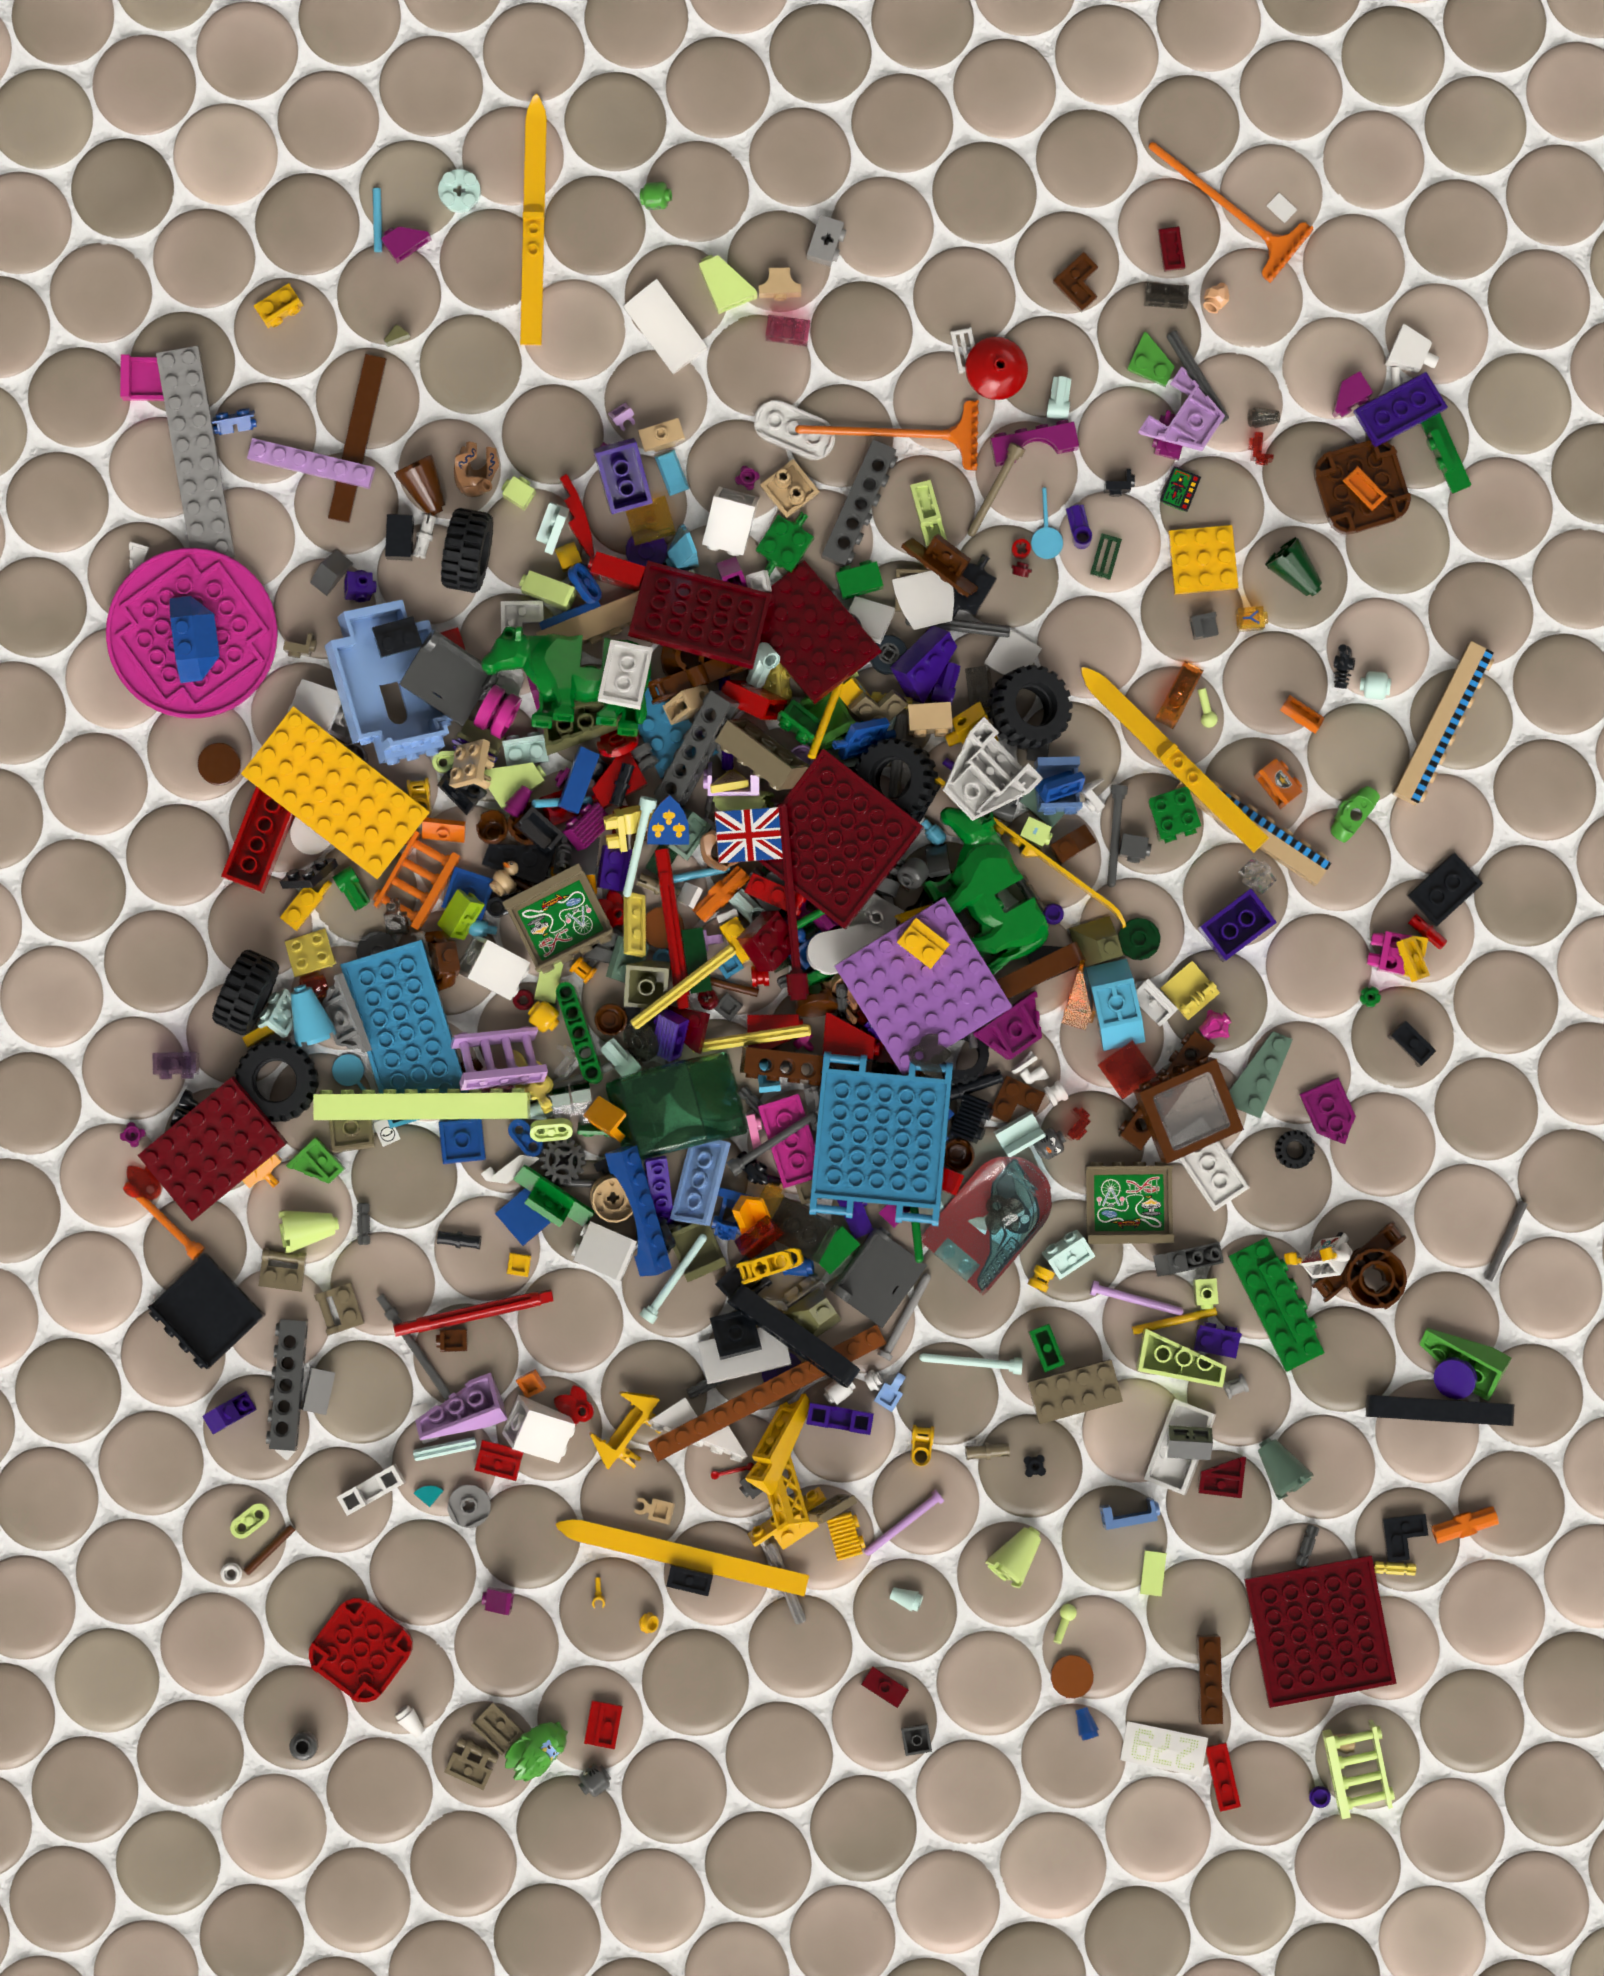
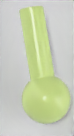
[1198,688,1218,728]
[1053,1604,1077,1644]

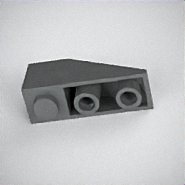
[1153,1242,1224,1277]

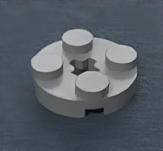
[447,1484,491,1528]

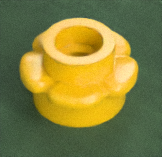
[639,1612,659,1633]

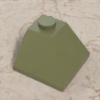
[1068,916,1123,969]
[624,960,671,1010]
[784,1288,841,1337]

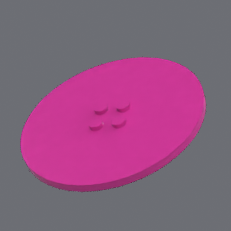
[106,548,278,719]

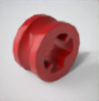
[1012,539,1031,559]

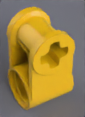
[407,777,432,818]
[911,1424,934,1466]

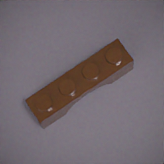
[1196,1634,1223,1725]

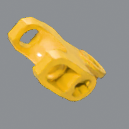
[736,1248,804,1285]

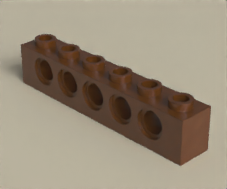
[1118,1031,1215,1151]
[740,1047,872,1086]

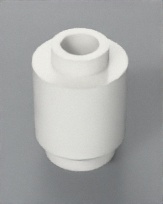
[823,1381,856,1405]

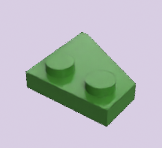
[1127,332,1175,387]
[286,1137,346,1184]

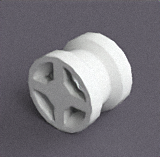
[1043,1080,1069,1107]

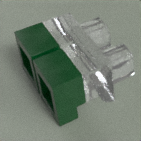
[549,1082,592,1125]

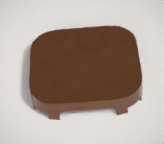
[1314,440,1411,535]

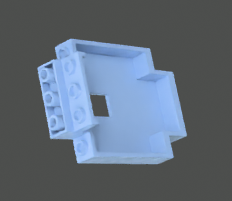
[325,599,453,766]

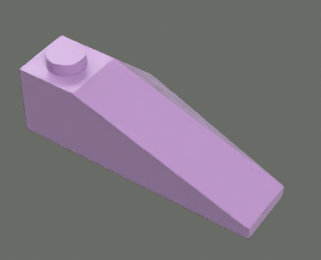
[415,1372,508,1440]

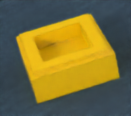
[507,1253,531,1277]

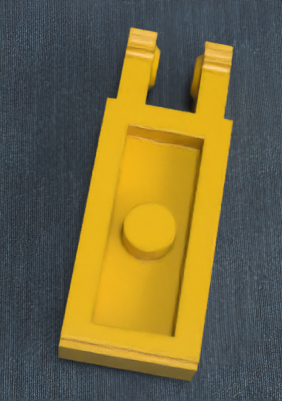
[280,880,332,931]

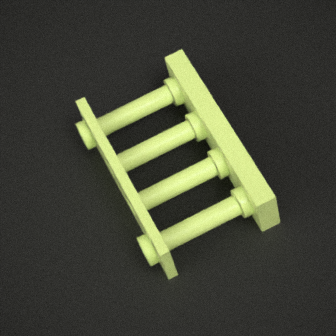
[1322,1720,1395,1819]

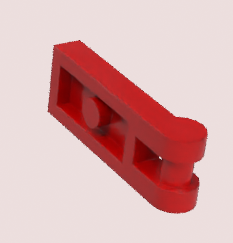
[745,873,807,917]

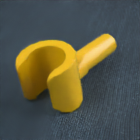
[592,1577,605,1609]

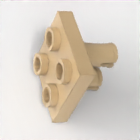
[760,459,820,519]
[449,739,495,789]

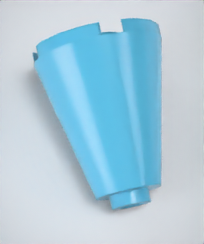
[291,984,337,1047]

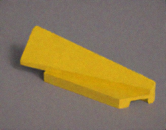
[745,1393,810,1495]

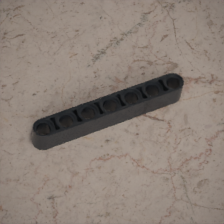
[727,1284,860,1388]
[1365,1395,1515,1426]

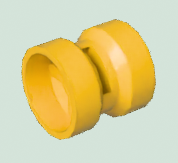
[1027,1265,1055,1293]

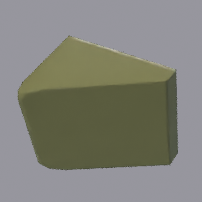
[384,325,411,347]

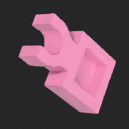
[746,1113,762,1150]

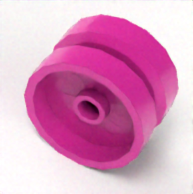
[473,684,522,739]

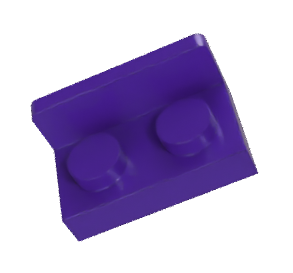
[596,845,633,892]
[1193,1322,1242,1359]

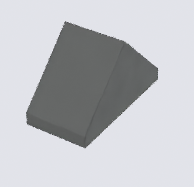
[310,550,354,596]

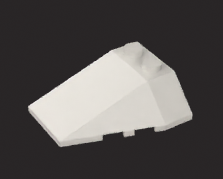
[943,717,1043,821]

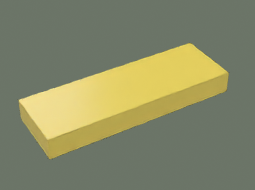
[623,892,646,958]

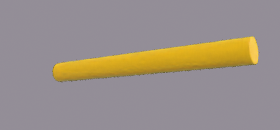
[807,683,843,759]
[1132,1307,1217,1335]

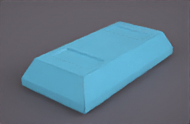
[655,450,689,496]

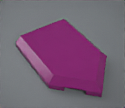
[1299,1077,1356,1144]

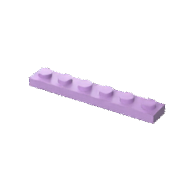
[247,438,375,489]

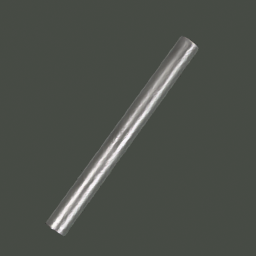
[1485,1201,1528,1282]

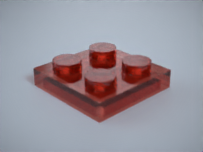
[1098,1039,1157,1100]

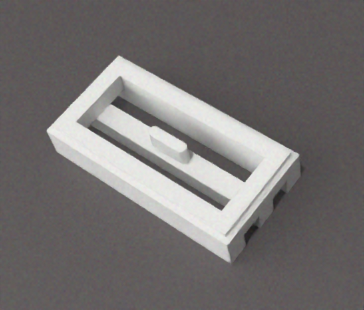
[950,327,975,374]

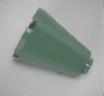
[1258,1438,1314,1500]

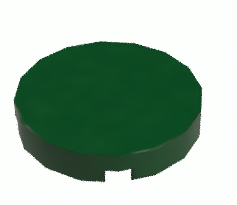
[1118,918,1161,961]

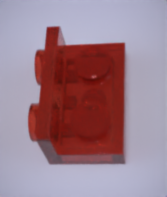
[734,1215,784,1260]

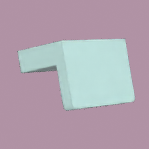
[994,1111,1046,1157]

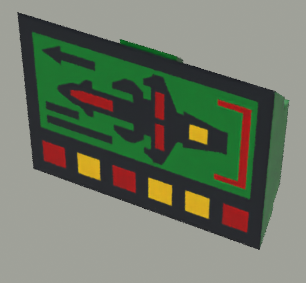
[1160,466,1201,512]

